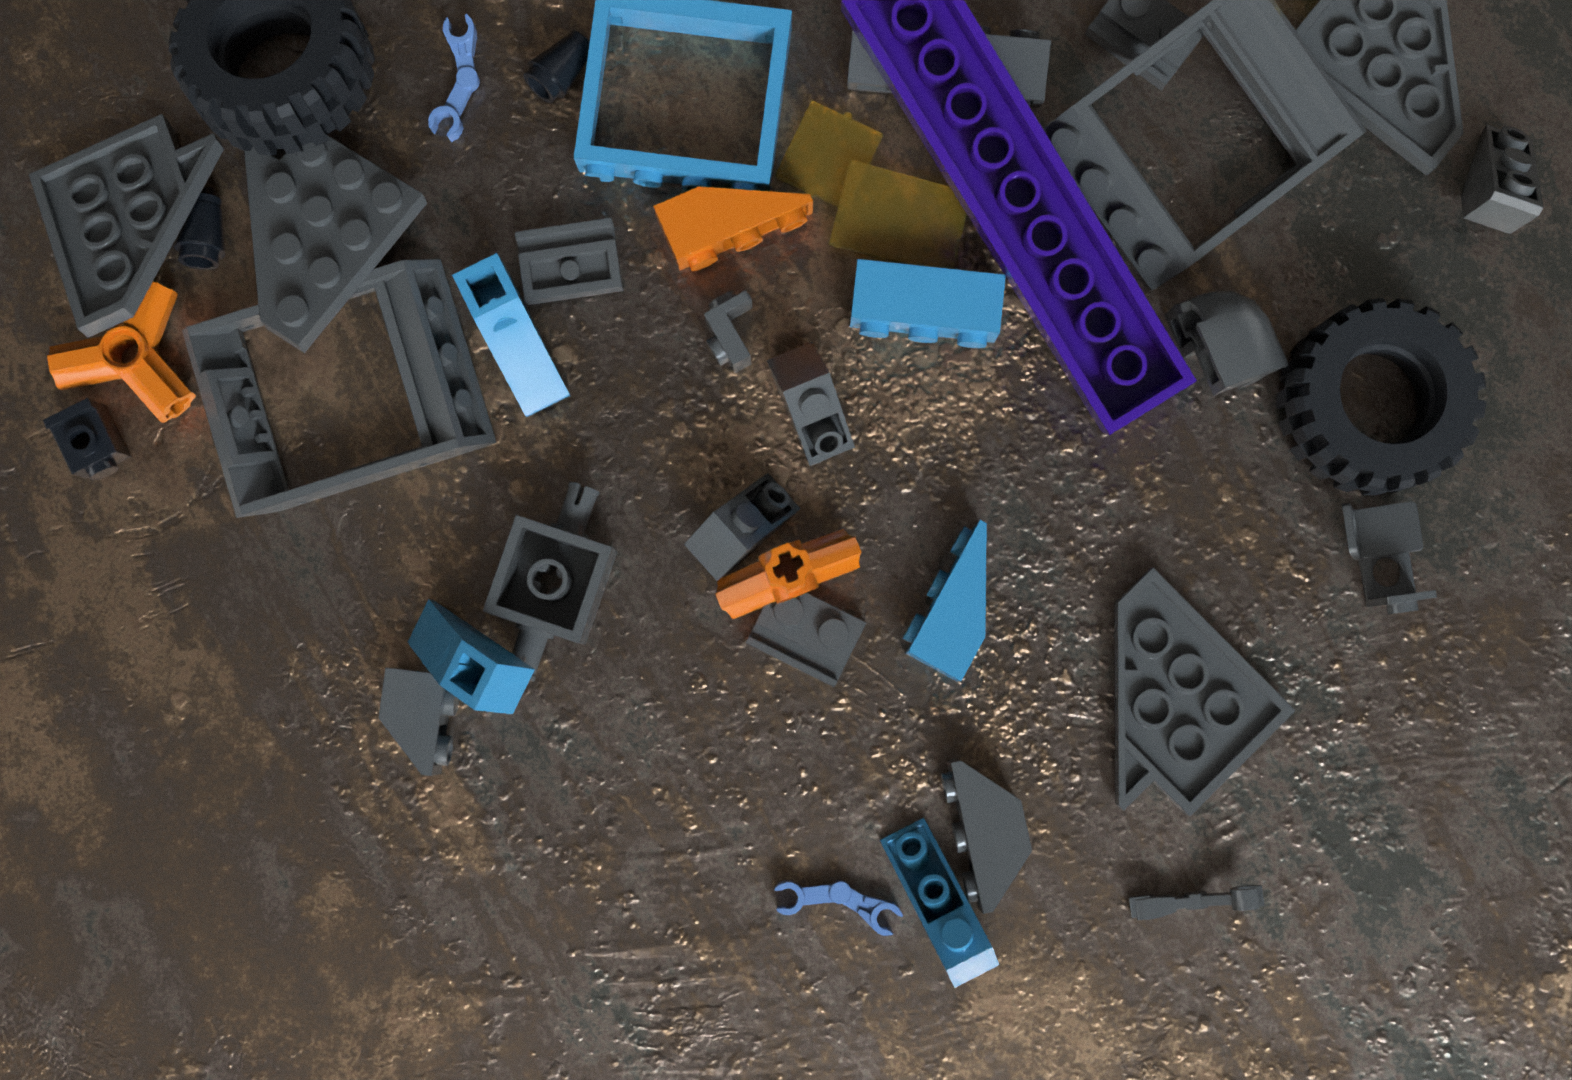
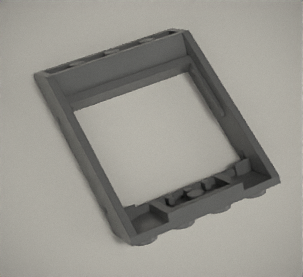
[1043,0,1366,291]
[182,259,497,518]

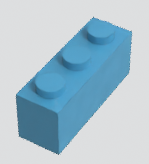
[850,259,1006,348]

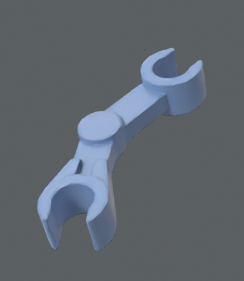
[428,14,480,142]
[774,880,903,936]

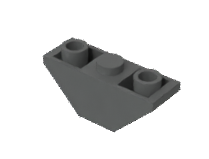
[1461,124,1544,234]
[941,759,1032,914]

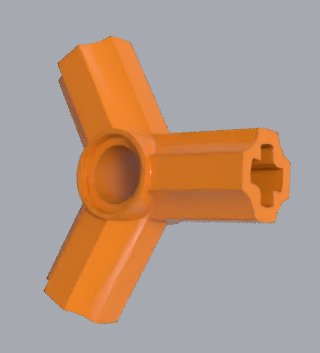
[47,281,196,423]
[715,529,862,619]

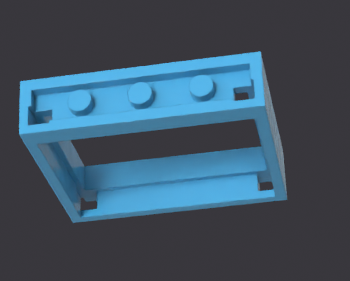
[574,0,792,191]

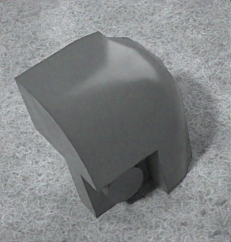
[1165,290,1289,396]

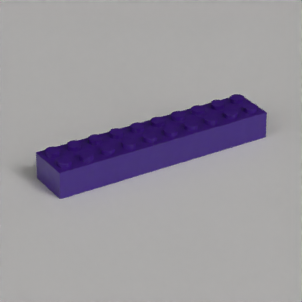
[841,0,1197,435]

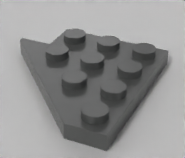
[1296,0,1464,176]
[29,114,224,338]
[244,135,427,354]
[1114,568,1296,817]

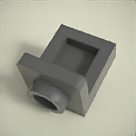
[704,290,753,373]

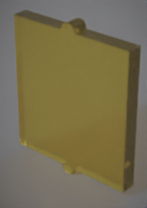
[775,100,884,211]

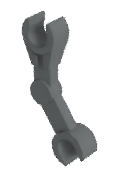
[1129,885,1265,920]

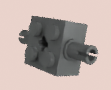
[483,482,618,681]

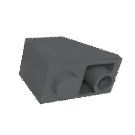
[767,342,855,466]
[684,473,801,581]
[378,668,460,776]

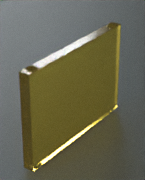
[829,160,967,269]

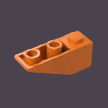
[653,186,813,271]

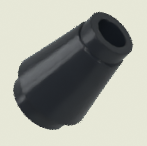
[523,30,590,103]
[174,193,225,270]

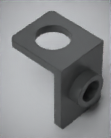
[1342,501,1424,560]
[1358,553,1437,615]

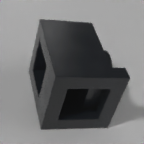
[43,398,131,481]

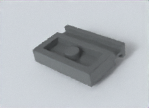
[1085,0,1204,91]
[515,217,624,305]
[746,593,866,687]

